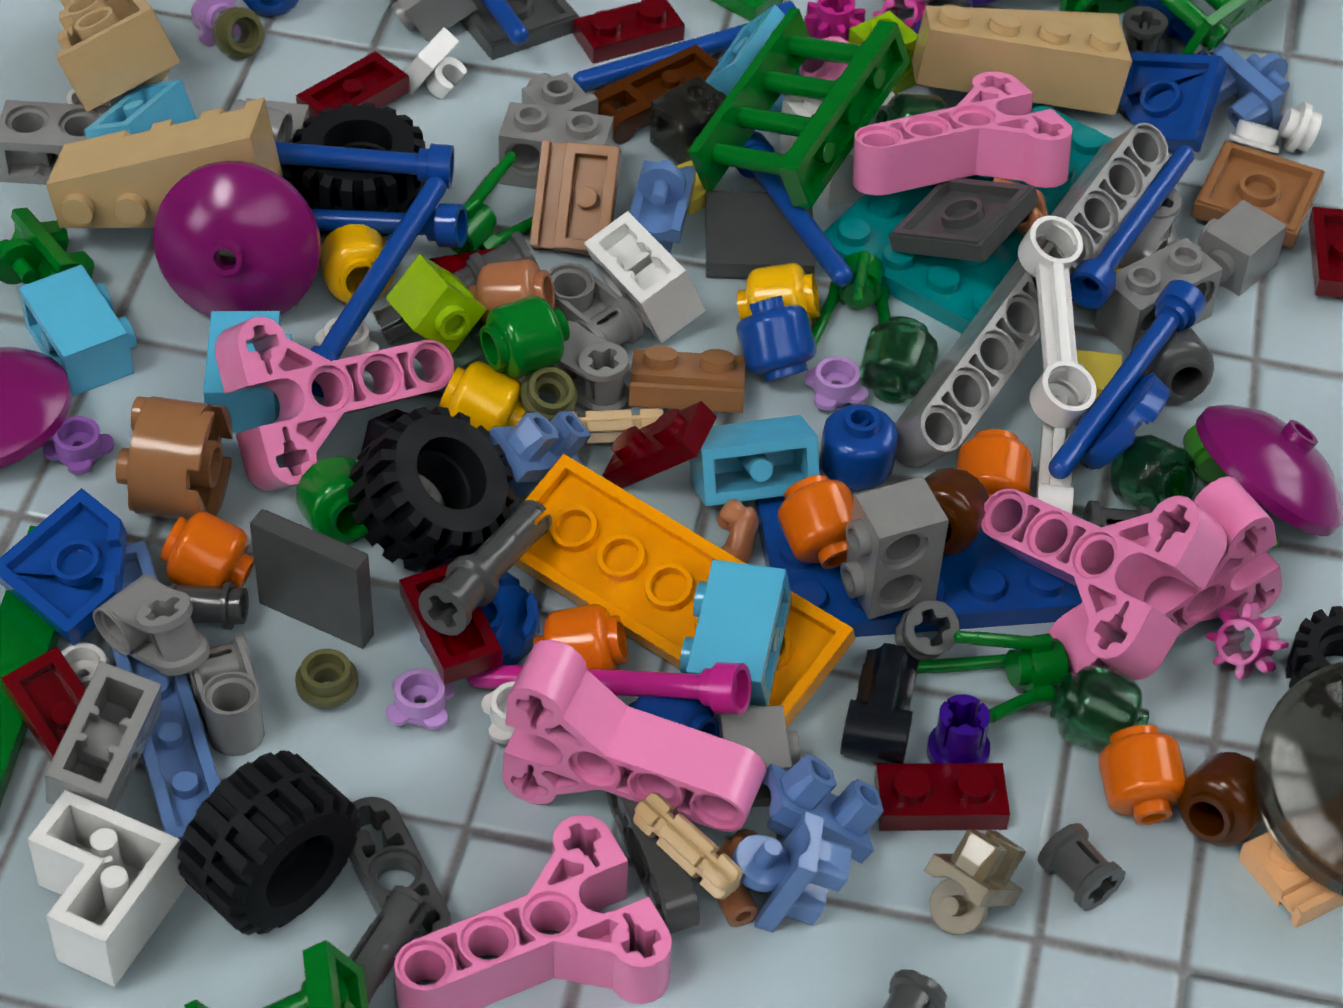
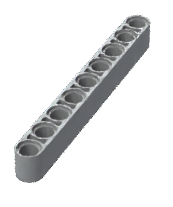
[895,123,1168,469]

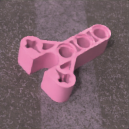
[852,71,1072,196]
[215,317,454,491]
[1047,476,1282,689]
[981,488,1227,680]
[502,640,766,832]
[394,815,672,1008]

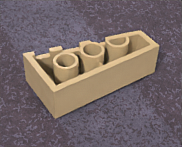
[57,0,181,112]
[912,5,1132,115]
[46,97,283,228]

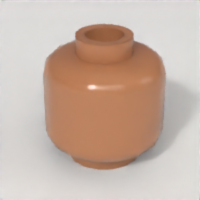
[469,258,555,326]

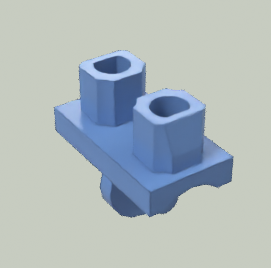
[1212,42,1290,130]
[630,160,696,254]
[487,411,591,497]
[762,753,884,864]
[732,811,852,932]

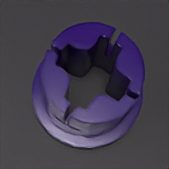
[926,694,991,763]

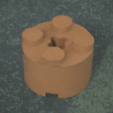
[116,396,233,520]

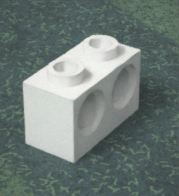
[584,211,706,343]

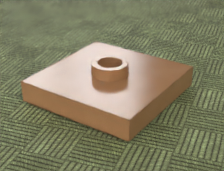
[1191,141,1325,249]

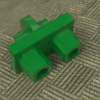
[0,207,94,285]

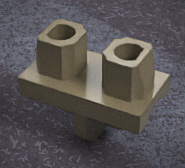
[924,829,1027,935]

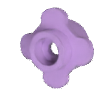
[191,0,241,46]
[805,356,868,411]
[386,669,454,730]

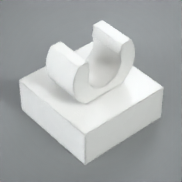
[405,28,467,99]

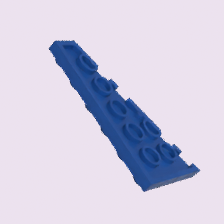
[754,496,1112,637]

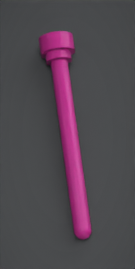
[466,662,752,715]

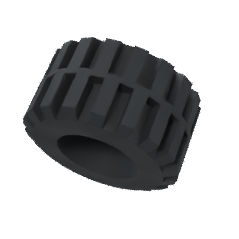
[291,103,425,237]
[348,406,515,572]
[177,750,360,935]

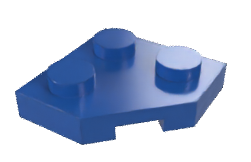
[1118,52,1227,152]
[0,488,127,646]

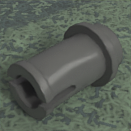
[170,581,249,630]

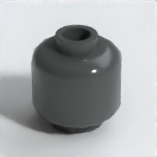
[1134,328,1215,405]

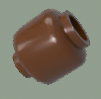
[925,467,989,556]
[1177,752,1275,847]

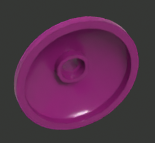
[153,161,321,318]
[0,347,72,468]
[1196,404,1343,536]

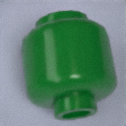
[479,295,570,379]
[296,456,369,544]

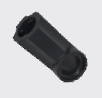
[840,643,919,764]

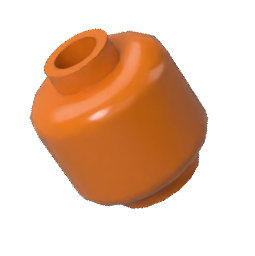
[956,429,1033,497]
[778,475,854,569]
[160,511,255,588]
[533,604,628,670]
[1098,725,1187,825]

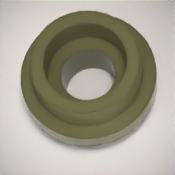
[213,7,264,58]
[519,367,577,421]
[295,649,358,708]

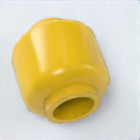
[319,224,394,303]
[737,263,820,326]
[439,361,526,432]

